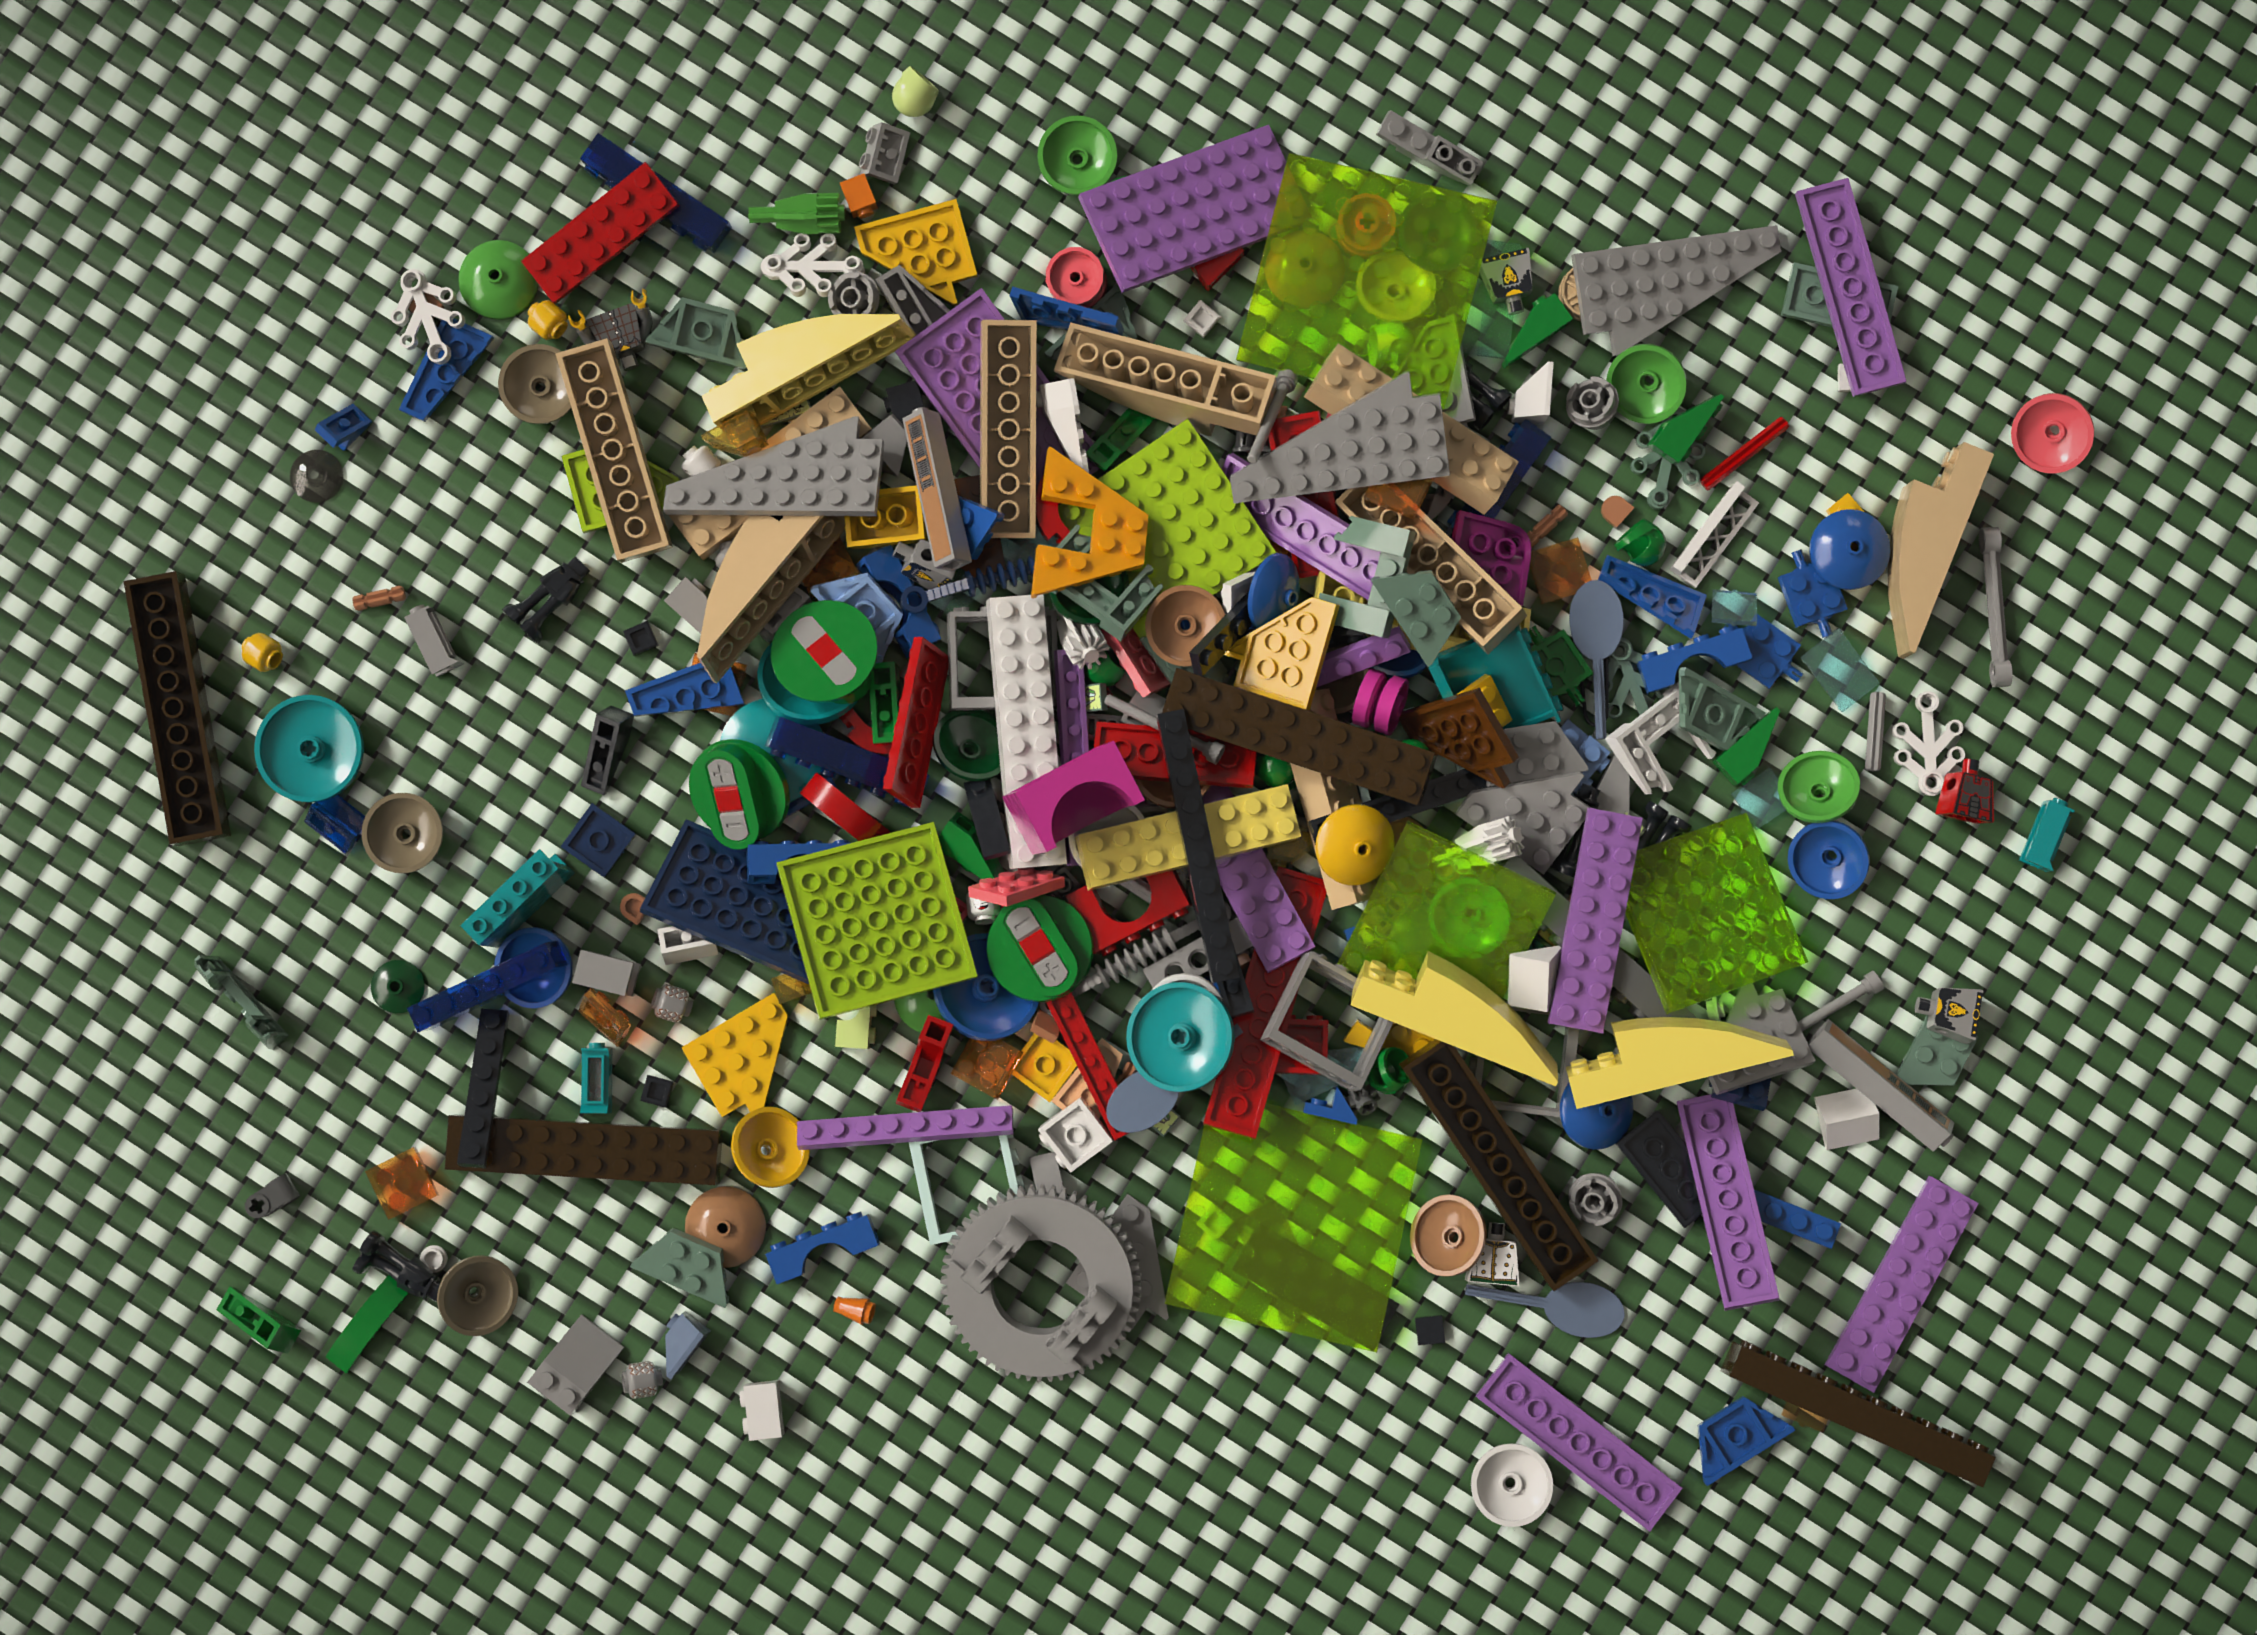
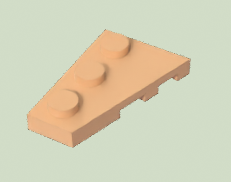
[1052,1038,1123,1118]

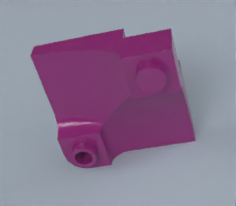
[1451,510,1531,607]

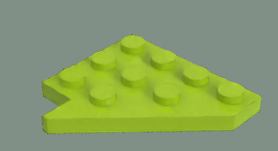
[561,449,680,534]

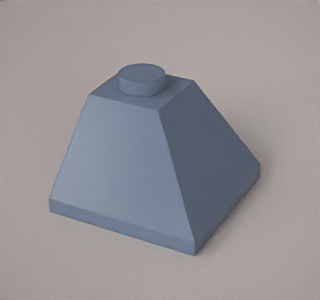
[665,1311,711,1379]

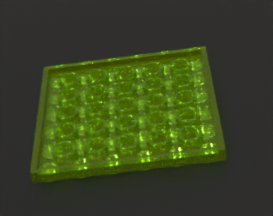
[1625,812,1808,1015]
[1337,821,1556,999]

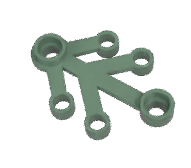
[1630,408,1705,510]
[1604,637,1671,719]

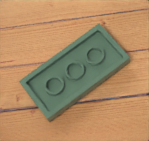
[1781,262,1898,328]

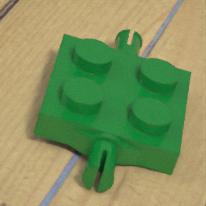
[1529,625,1593,707]

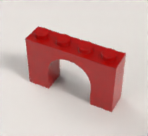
[1065,870,1193,957]

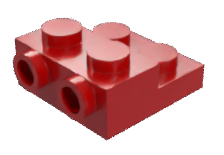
[1274,1015,1328,1075]

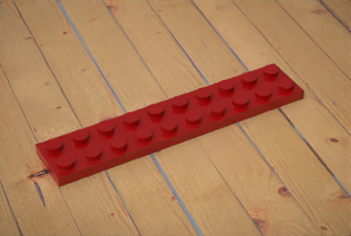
[1203,866,1327,1140]

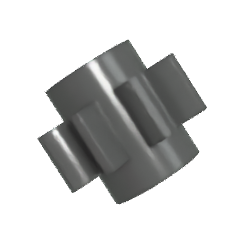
[1345,1083,1381,1115]

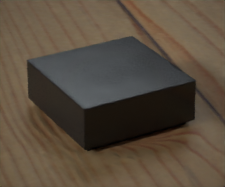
[623,621,659,656]
[640,1075,674,1108]
[1414,1315,1445,1346]

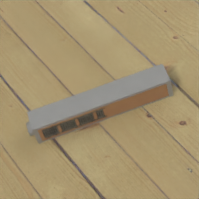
[902,407,972,572]
[1808,1019,1954,1152]

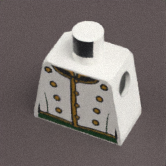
[1465,1222,1519,1286]

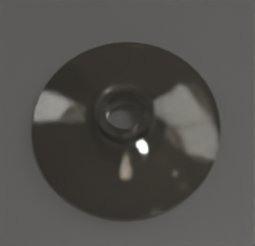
[290,450,344,503]

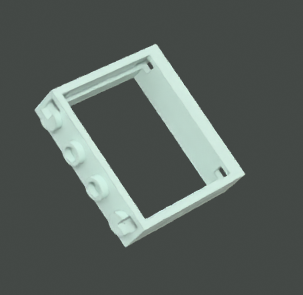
[909,1135,1025,1245]

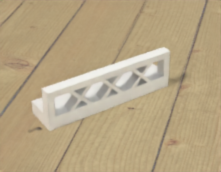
[1669,481,1759,588]

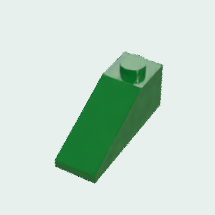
[1501,293,1573,369]
[869,661,901,744]
[1712,707,1780,786]
[216,1286,301,1354]

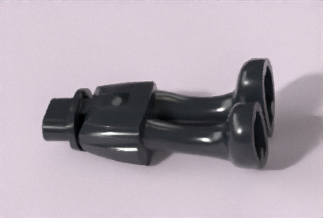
[1465,360,1513,431]
[502,556,590,644]
[1550,783,1601,878]
[1629,801,1692,896]
[352,1230,440,1302]

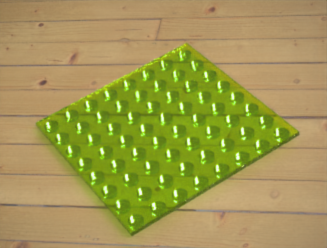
[1236,153,1497,410]
[1164,1092,1422,1352]

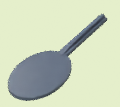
[1569,580,1623,740]
[1107,1024,1243,1133]
[1465,1282,1625,1338]

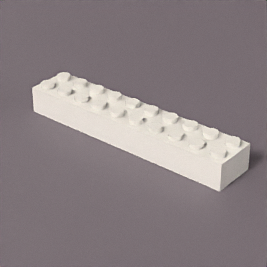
[986,594,1067,869]

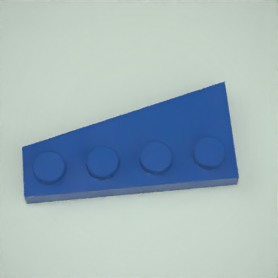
[1009,286,1124,336]
[399,318,494,422]
[1598,555,1707,639]
[625,663,745,717]

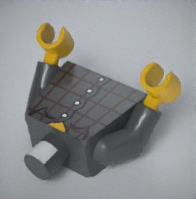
[568,288,653,371]

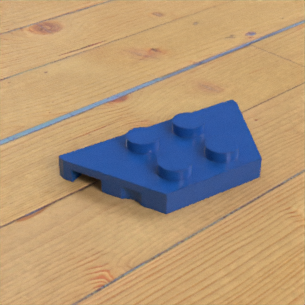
[958,496,1005,560]
[1697,1396,1795,1486]

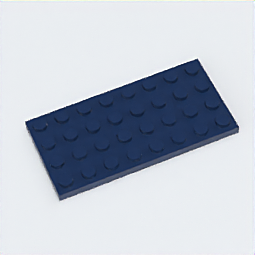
[640,819,809,984]

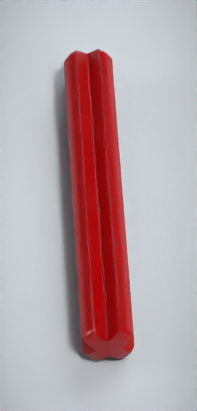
[1700,417,1789,491]

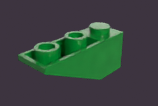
[1647,394,1725,464]
[938,812,1005,879]

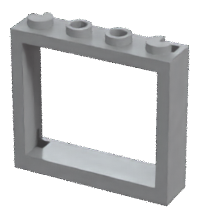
[947,607,1058,711]
[1260,951,1393,1092]
[1469,1001,1579,1117]

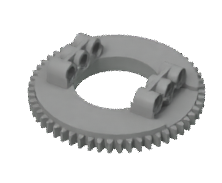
[940,1184,1142,1382]

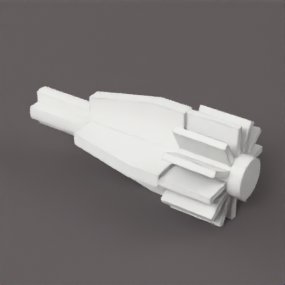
[1052,603,1109,669]
[1432,816,1524,868]

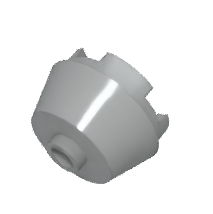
[828,272,879,315]
[1566,377,1619,430]
[1569,1173,1622,1226]

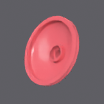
[2011,393,2094,473]

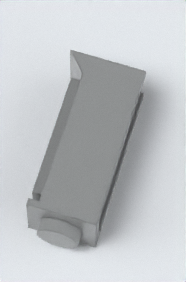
[404,605,464,677]

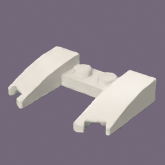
[1605,681,1716,794]

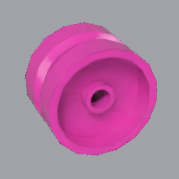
[1352,668,1409,736]

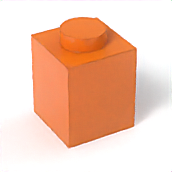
[840,173,878,219]

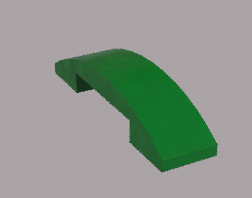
[1086,408,1155,472]
[325,1275,409,1373]

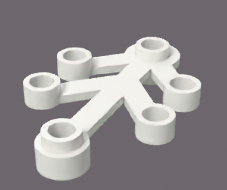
[761,233,865,297]
[391,269,466,365]
[1892,691,1965,796]

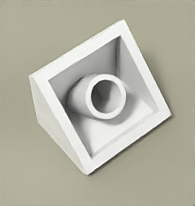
[1508,945,1561,1012]
[1814,1088,1879,1150]

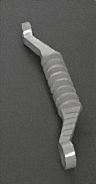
[1040,902,1231,1016]

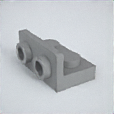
[859,122,910,184]

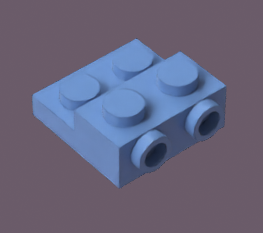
[1560,719,1611,795]

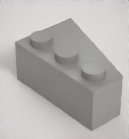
[875,265,951,335]

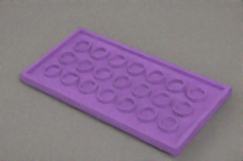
[1078,125,1313,293]
[895,288,1100,488]

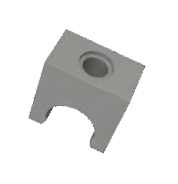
[572,950,641,997]

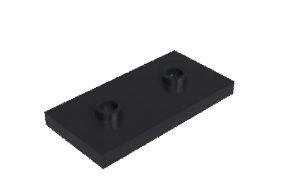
[1616,1110,1702,1229]

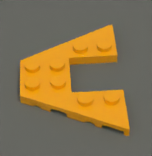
[1031,447,1149,599]

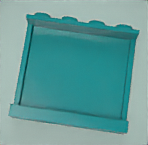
[1429,624,1563,729]
[460,849,575,948]

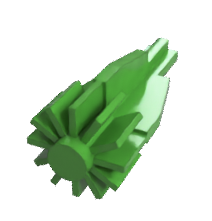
[748,193,846,234]

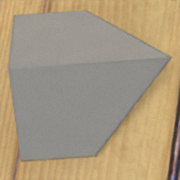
[862,414,907,477]

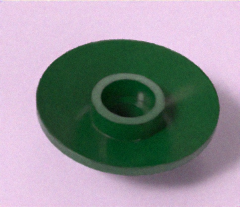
[371,960,425,1014]

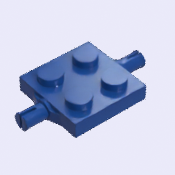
[1778,549,1848,638]
[1723,614,1803,689]

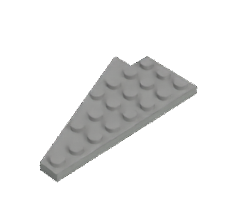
[1571,225,1781,356]
[1230,371,1450,503]
[663,416,885,516]

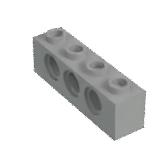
[1143,918,1253,988]

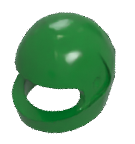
[1614,518,1667,566]
[1084,635,1126,687]
[1255,753,1297,790]
[1367,1047,1410,1094]

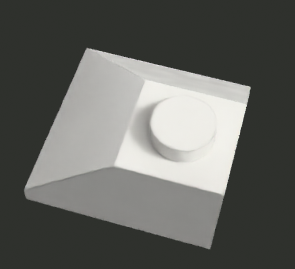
[1508,362,1554,425]

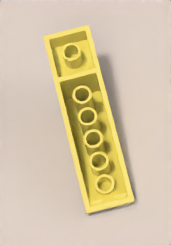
[702,314,917,440]
[1351,951,1558,1086]
[1566,1017,1794,1109]

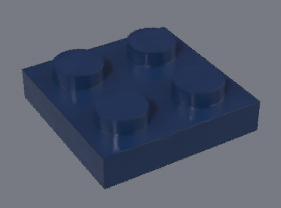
[561,803,637,878]

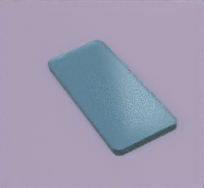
[1462,239,1522,359]

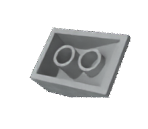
[527,1314,624,1415]

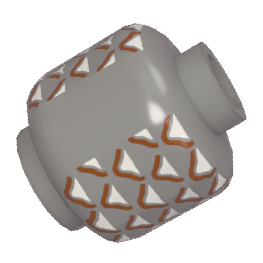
[651,984,693,1023]
[622,1361,663,1399]

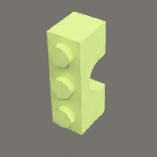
[835,1005,878,1049]

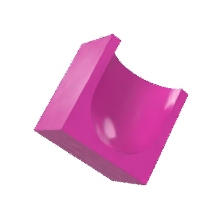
[1002,741,1145,855]

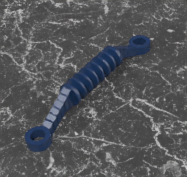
[900,555,1035,614]

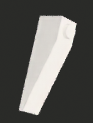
[1036,378,1089,473]

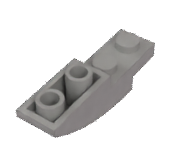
[1376,110,1483,186]

